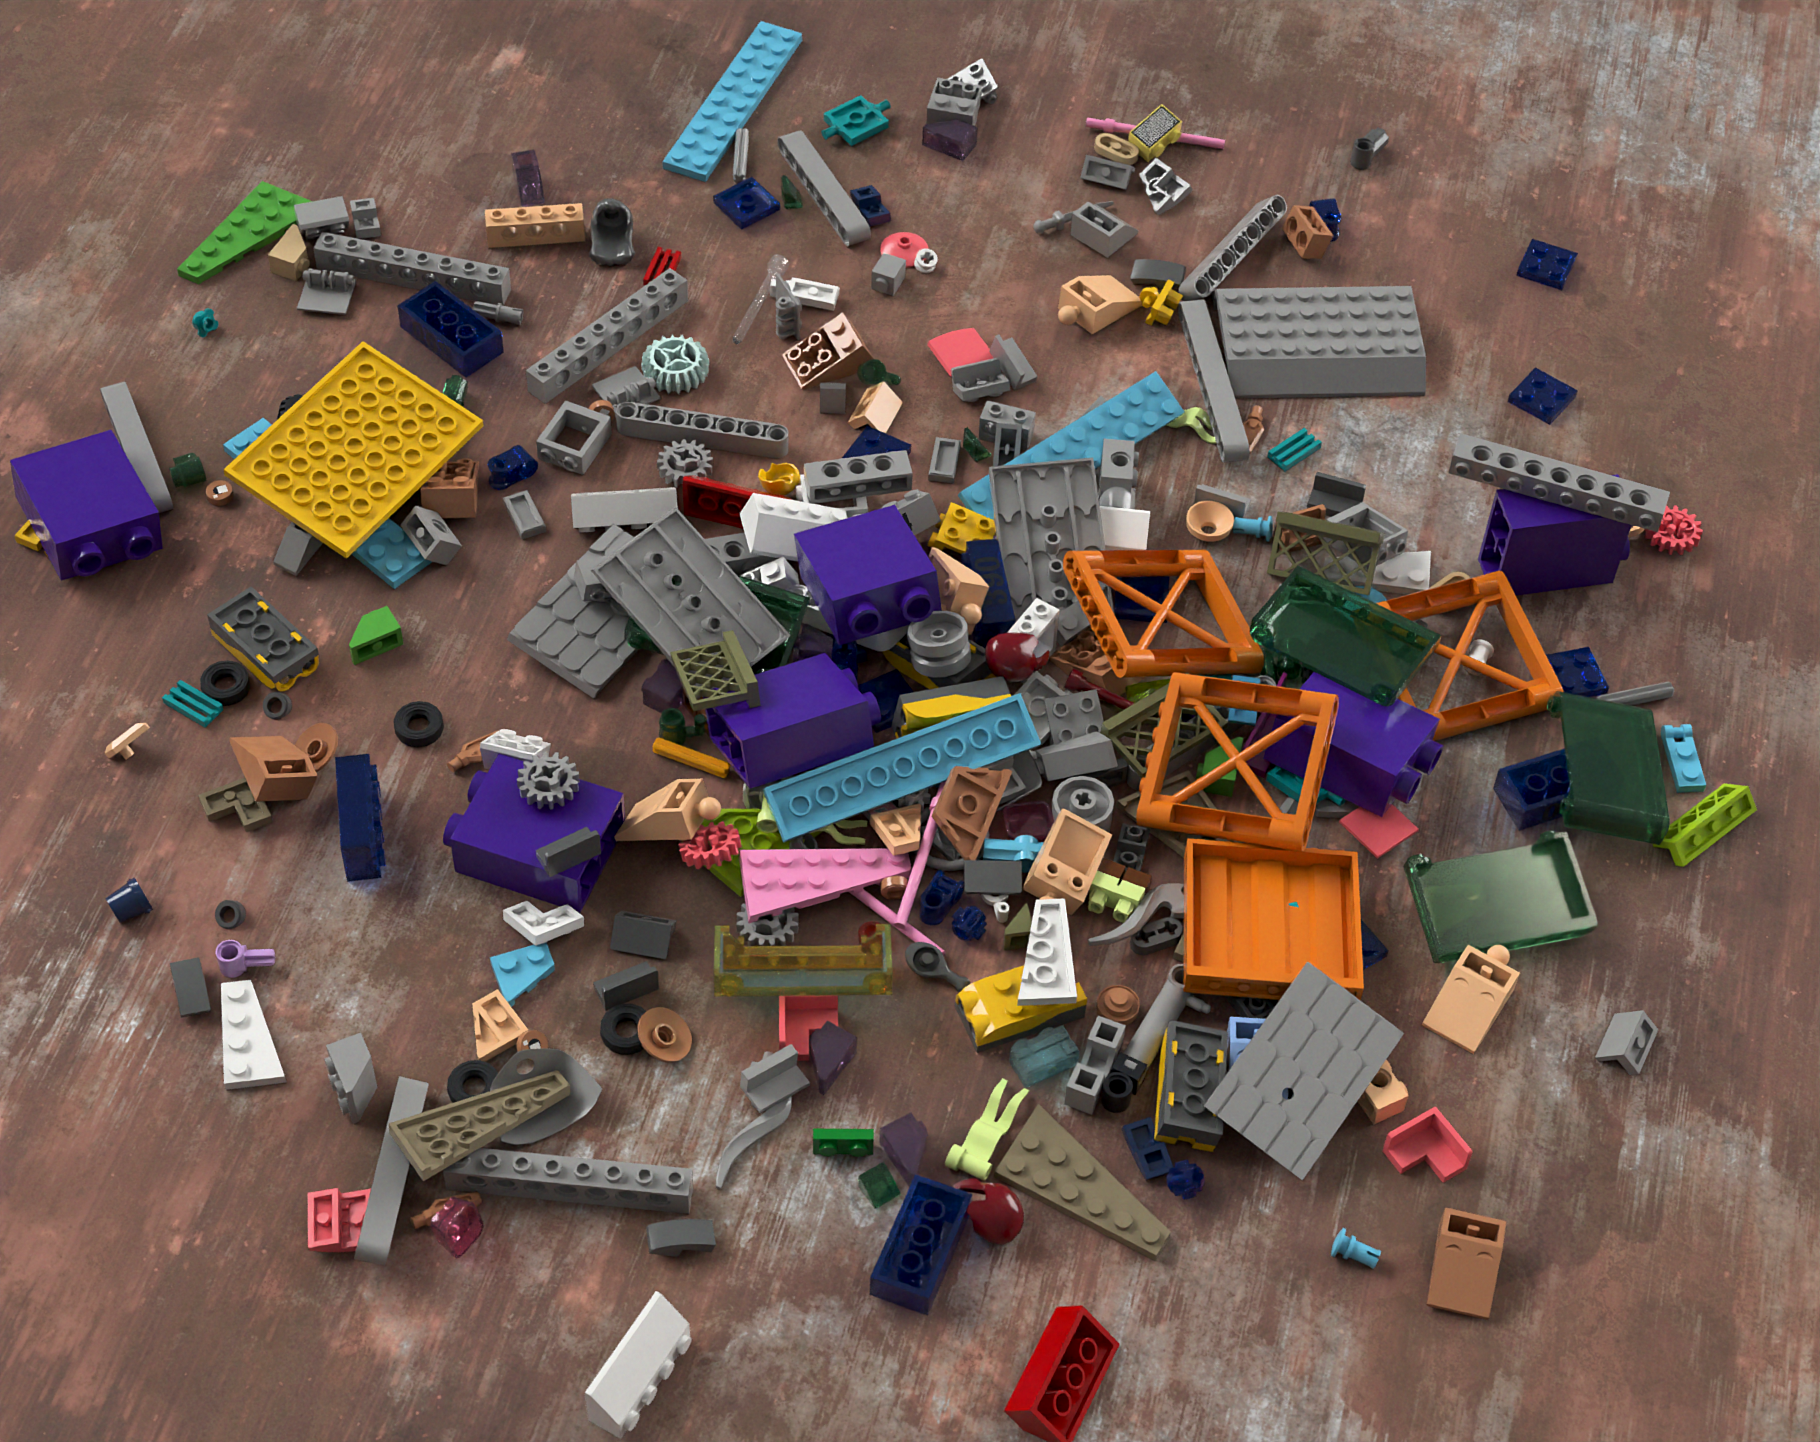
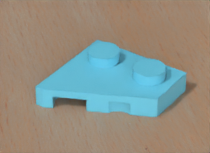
[490,943,555,1007]

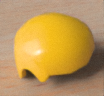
[758,463,800,496]

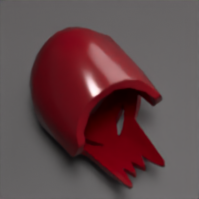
[985,632,1050,682]
[954,1178,1024,1245]

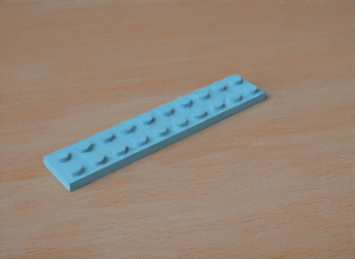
[663,21,802,182]
[958,371,1184,520]
[223,418,433,589]
[763,693,1041,843]

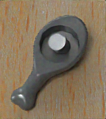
[905,942,970,992]

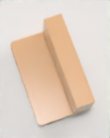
[848,381,902,437]

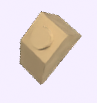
[268,224,310,281]

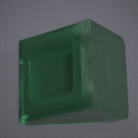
[781,175,803,209]
[963,427,991,462]
[1259,653,1280,686]
[858,1162,901,1209]

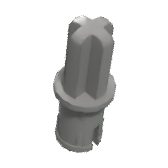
[473,301,523,325]

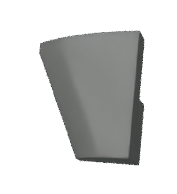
[1140,158,1193,215]

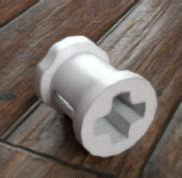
[1463,639,1494,675]

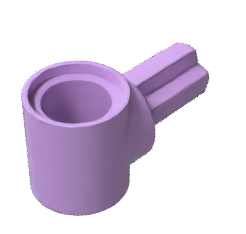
[215,940,275,978]

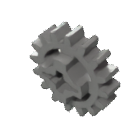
[657,439,713,488]
[517,752,580,809]
[736,903,798,952]

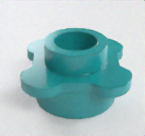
[192,308,219,337]

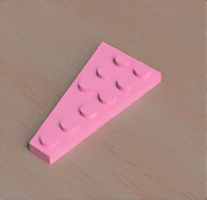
[739,848,912,923]

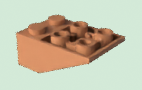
[782,312,874,390]
[421,458,479,518]
[1049,630,1145,701]
[229,736,318,802]
[1426,1208,1506,1320]

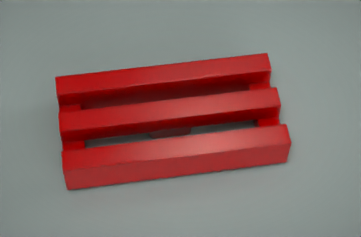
[643,247,681,286]

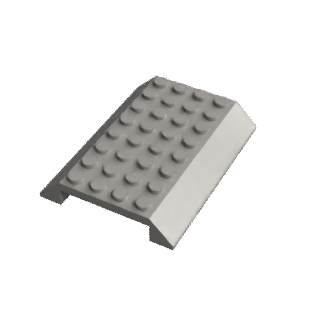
[1211,286,1426,399]

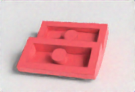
[927,328,993,377]
[308,1188,371,1252]

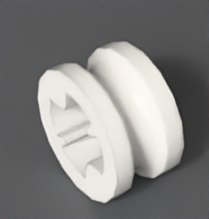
[914,249,938,274]

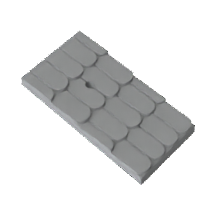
[989,457,1114,630]
[591,508,791,697]
[507,524,650,698]
[1204,961,1404,1180]

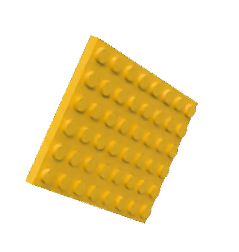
[224,341,483,559]

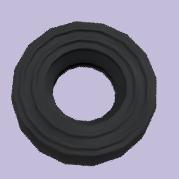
[200,660,251,706]
[394,701,444,748]
[600,1004,646,1055]
[447,1060,498,1103]

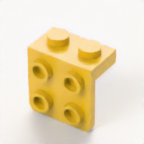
[927,502,996,560]

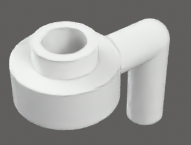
[981,894,1009,923]

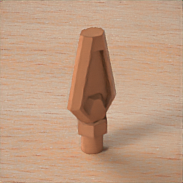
[1242,406,1265,454]
[447,730,499,772]
[411,1191,482,1229]

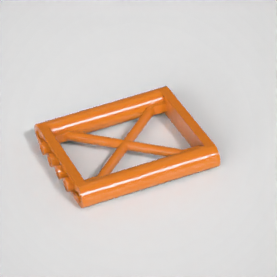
[1063,550,1264,678]
[1352,570,1565,741]
[1136,672,1339,851]

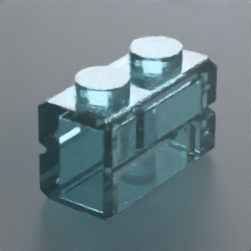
[1009,1026,1080,1088]

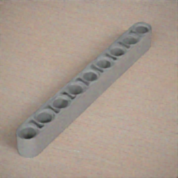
[1178,299,1250,463]

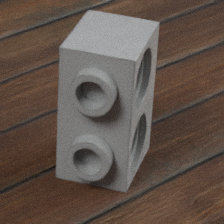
[978,401,1036,451]

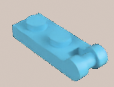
[1661,724,1706,793]

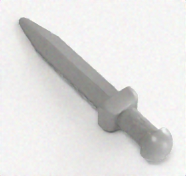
[1033,201,1114,234]

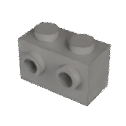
[1056,596,1091,647]

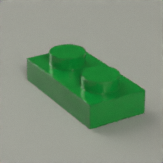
[813,1128,874,1157]

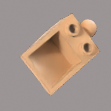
[1058,275,1142,334]
[928,547,989,635]
[614,778,721,841]
[1022,808,1112,915]
[1422,945,1520,1054]

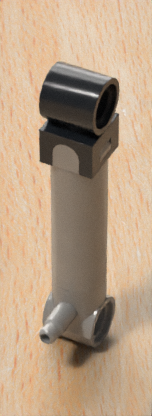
[1101,963,1211,1113]

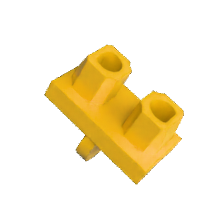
[1139,279,1183,326]

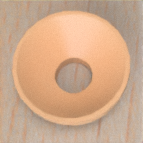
[1186,501,1234,542]

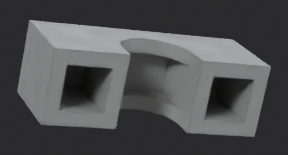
[1064,1016,1126,1115]

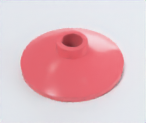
[880,232,928,268]

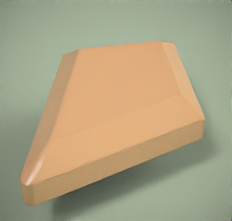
[105,723,150,760]

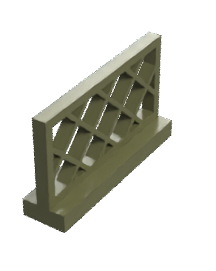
[1267,511,1385,595]
[670,630,761,711]
[1100,672,1228,779]

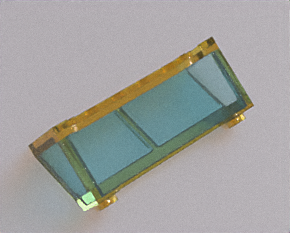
[714,924,893,997]

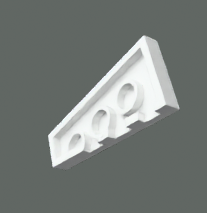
[1324,551,1431,595]
[1017,899,1077,1006]
[221,980,286,1090]

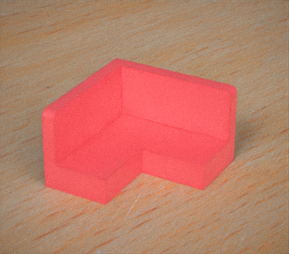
[779,991,838,1061]
[1382,1106,1473,1183]

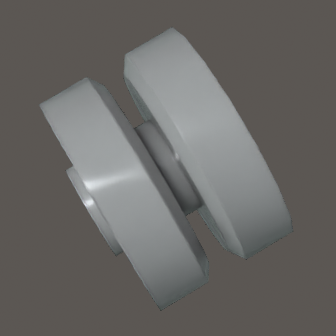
[907,611,971,677]
[1050,776,1114,832]

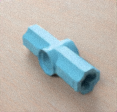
[983,835,1044,873]

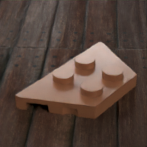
[931,766,1012,860]

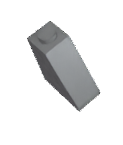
[1034,731,1118,781]

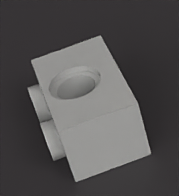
[401,506,462,565]

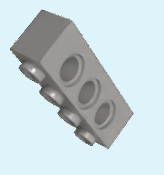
[804,450,913,504]

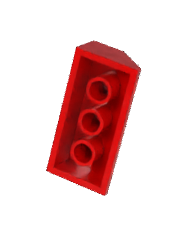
[682,475,792,529]
[1004,1305,1120,1442]

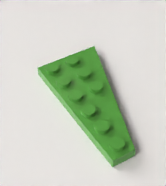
[177,181,313,284]

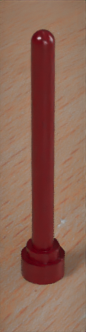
[1064,668,1158,718]

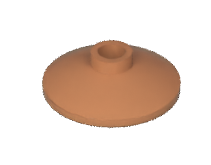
[295,723,338,772]
[638,1007,692,1063]

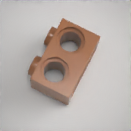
[1282,205,1333,259]

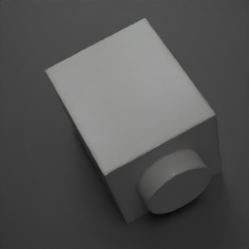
[871,253,906,296]

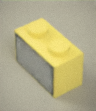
[1128,104,1182,162]

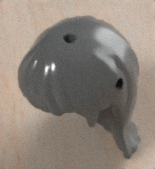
[589,198,635,267]

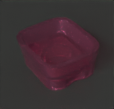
[1003,801,1054,842]
[430,1197,484,1258]

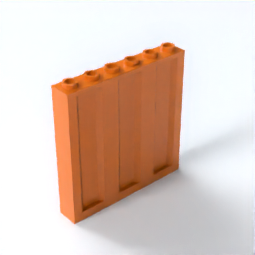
[1183,838,1364,1001]

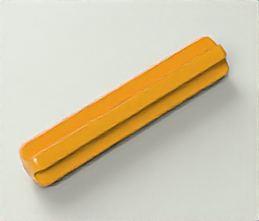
[653,737,730,778]

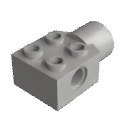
[1098,439,1139,510]

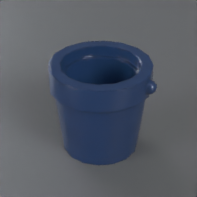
[105,878,153,923]

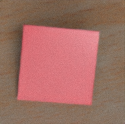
[1339,804,1419,859]

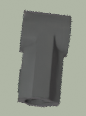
[1350,127,1389,169]

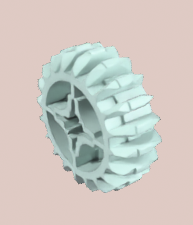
[641,334,709,395]

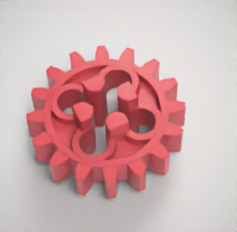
[1644,505,1703,555]
[679,822,742,869]

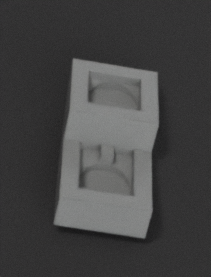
[350,198,381,239]

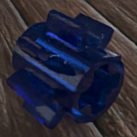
[951,906,987,941]
[1167,1160,1205,1200]

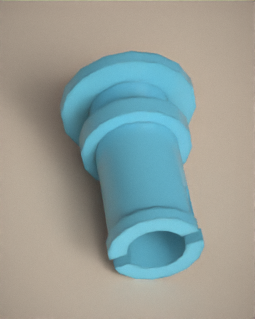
[1233,516,1273,542]
[1331,1228,1381,1269]

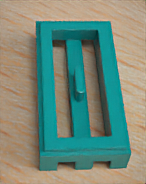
[1267,428,1322,472]
[162,680,223,728]

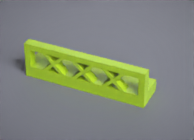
[1651,783,1757,867]

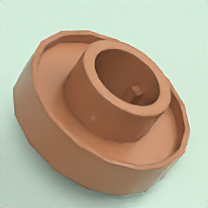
[1096,985,1140,1025]

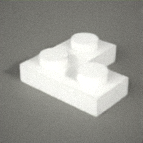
[503,901,584,946]

